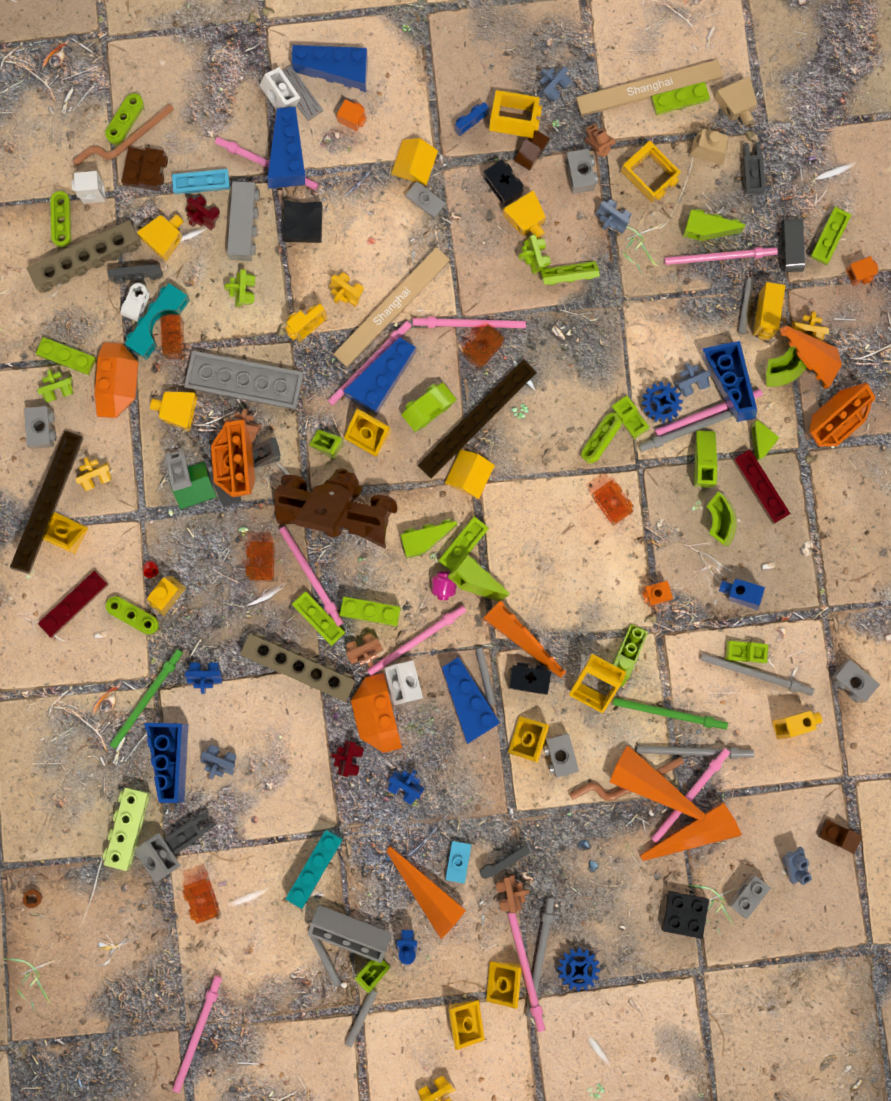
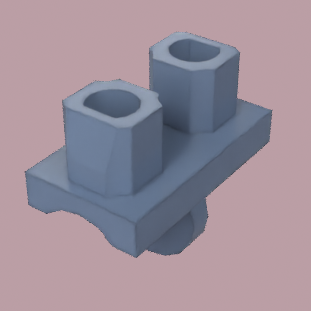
[538,66,572,102]
[595,199,632,234]
[673,363,711,397]
[200,745,237,780]
[782,846,812,885]

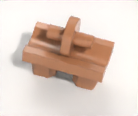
[584,124,616,157]
[224,409,262,442]
[346,633,383,667]
[496,875,530,914]

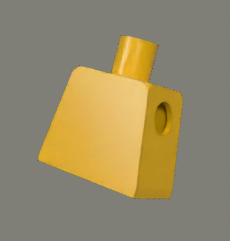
[503,190,546,238]
[137,214,184,262]
[150,392,198,432]
[147,576,186,617]
[772,711,823,739]

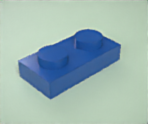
[455,102,489,136]

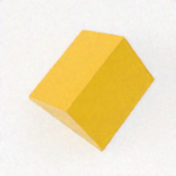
[391,138,438,186]
[344,409,391,457]
[445,449,495,500]
[44,512,88,554]
[508,716,549,763]
[486,961,521,1009]
[449,1000,485,1050]

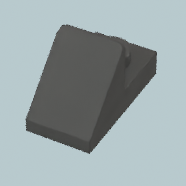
[252,437,281,468]

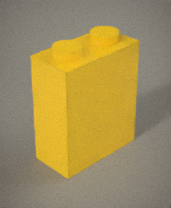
[753,282,785,340]

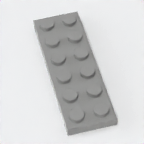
[184,351,304,410]

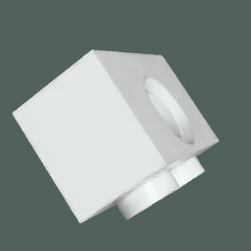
[260,67,300,111]
[72,171,106,204]
[384,661,423,706]

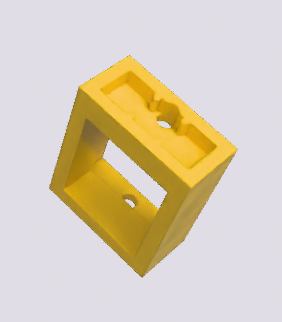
[489,90,542,138]
[621,141,681,203]
[569,654,627,714]

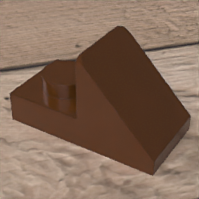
[514,131,550,171]
[818,819,862,854]

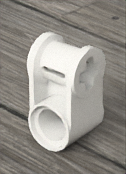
[120,283,150,322]

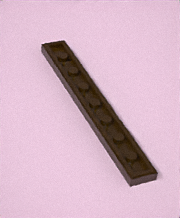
[418,359,537,479]
[10,431,84,574]

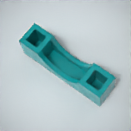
[125,283,190,361]
[285,829,344,909]

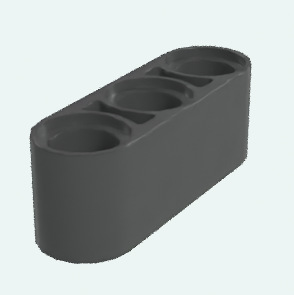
[781,219,805,272]

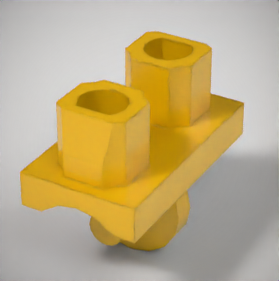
[328,272,364,307]
[792,311,829,341]
[75,457,112,491]
[418,1076,456,1101]

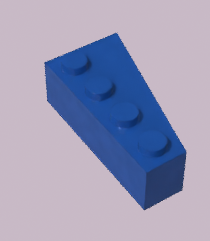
[292,45,368,92]
[267,106,305,189]
[343,337,416,415]
[702,341,757,422]
[442,657,500,744]
[144,722,189,803]

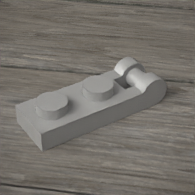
[165,447,192,491]

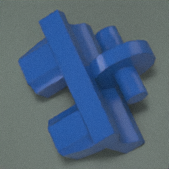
[185,663,223,694]
[387,770,425,804]
[397,930,417,965]

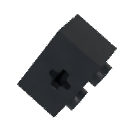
[483,159,524,207]
[509,662,551,695]

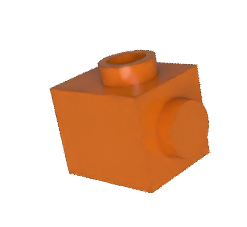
[336,99,367,132]
[846,256,878,286]
[642,581,673,607]

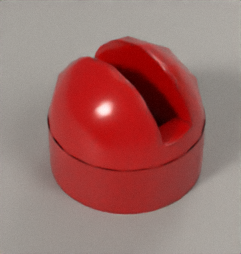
[143,561,159,578]

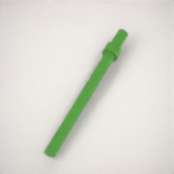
[109,649,183,749]
[612,697,728,730]

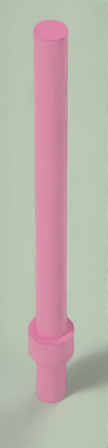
[215,137,319,191]
[664,247,778,265]
[413,316,526,329]
[327,321,412,406]
[655,389,763,436]
[279,526,344,627]
[367,605,467,676]
[651,748,731,843]
[508,913,545,1032]
[172,975,222,1093]

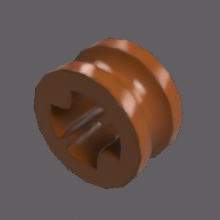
[23,890,42,908]

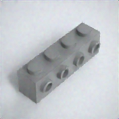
[227,181,260,261]
[307,905,392,963]

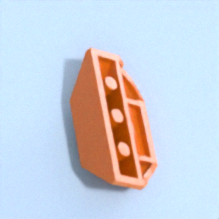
[95,342,139,418]
[809,383,876,447]
[211,420,255,497]
[351,673,402,753]

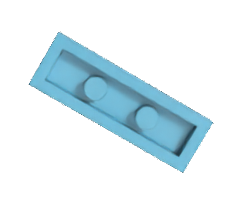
[172,169,230,195]

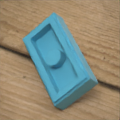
[445,841,472,884]

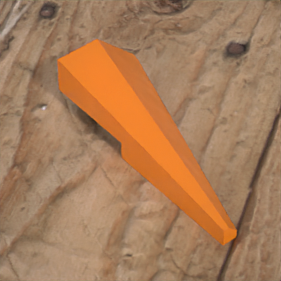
[780,326,842,389]
[483,600,566,678]
[610,746,706,821]
[639,802,742,861]
[386,846,466,939]

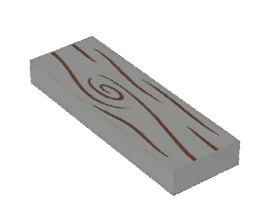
[283,65,323,121]

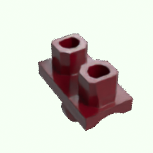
[185,195,220,231]
[330,740,364,777]

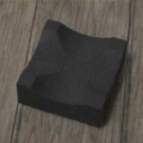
[283,201,323,243]
[662,891,709,939]

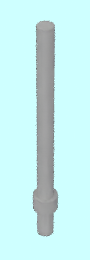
[639,410,733,452]
[700,653,814,696]
[636,745,754,759]
[525,898,555,1018]

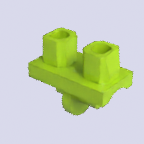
[518,235,551,274]
[224,269,255,308]
[37,369,74,403]

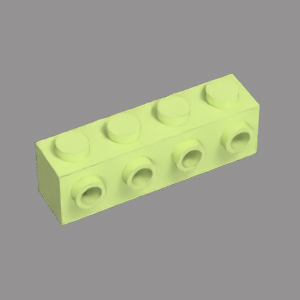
[103,787,151,871]

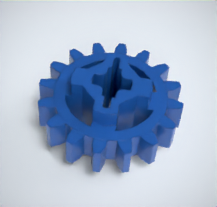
[641,382,683,424]
[557,947,600,992]

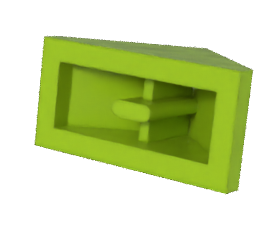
[751,421,780,461]
[309,429,344,460]
[354,960,391,993]

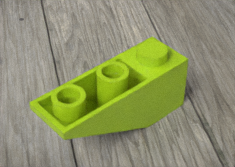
[683,209,746,241]
[694,431,717,488]
[401,519,457,559]
[447,555,510,601]
[612,624,648,687]

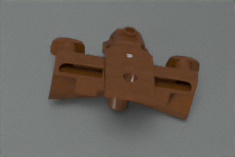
[274,469,398,549]

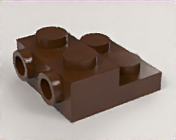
[121,147,168,191]

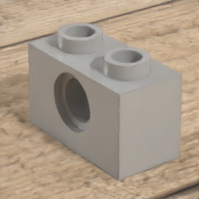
[566,149,598,194]
[24,406,56,449]
[831,659,880,703]
[543,734,579,778]
[134,833,181,883]
[727,874,771,919]

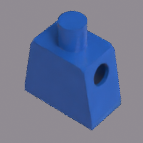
[719,579,765,610]

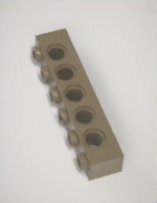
[26,220,142,293]
[240,632,356,703]

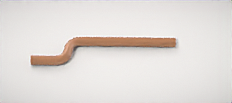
[72,104,174,166]
[569,757,684,801]

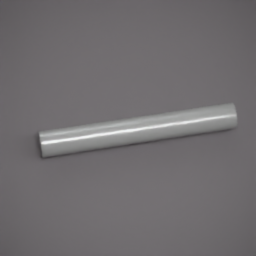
[738,278,754,335]
[475,648,496,706]
[310,936,341,986]
[345,989,378,1047]

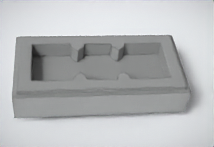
[405,181,446,219]

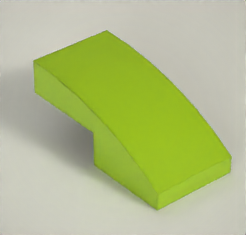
[612,396,650,439]
[725,641,769,664]

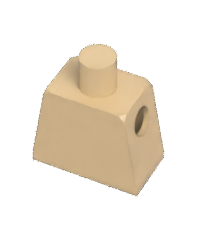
[714,77,757,126]
[689,129,729,165]

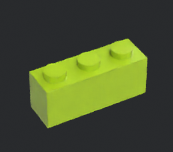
[340,597,401,628]

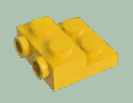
[284,304,328,343]

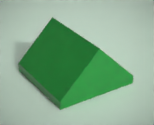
[169,462,217,510]

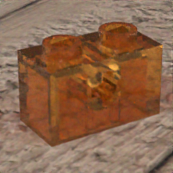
[161,316,185,359]
[463,324,505,370]
[591,480,634,526]
[246,542,275,582]
[182,877,221,924]

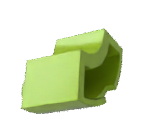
[766,346,807,387]
[401,383,457,432]
[706,491,737,547]

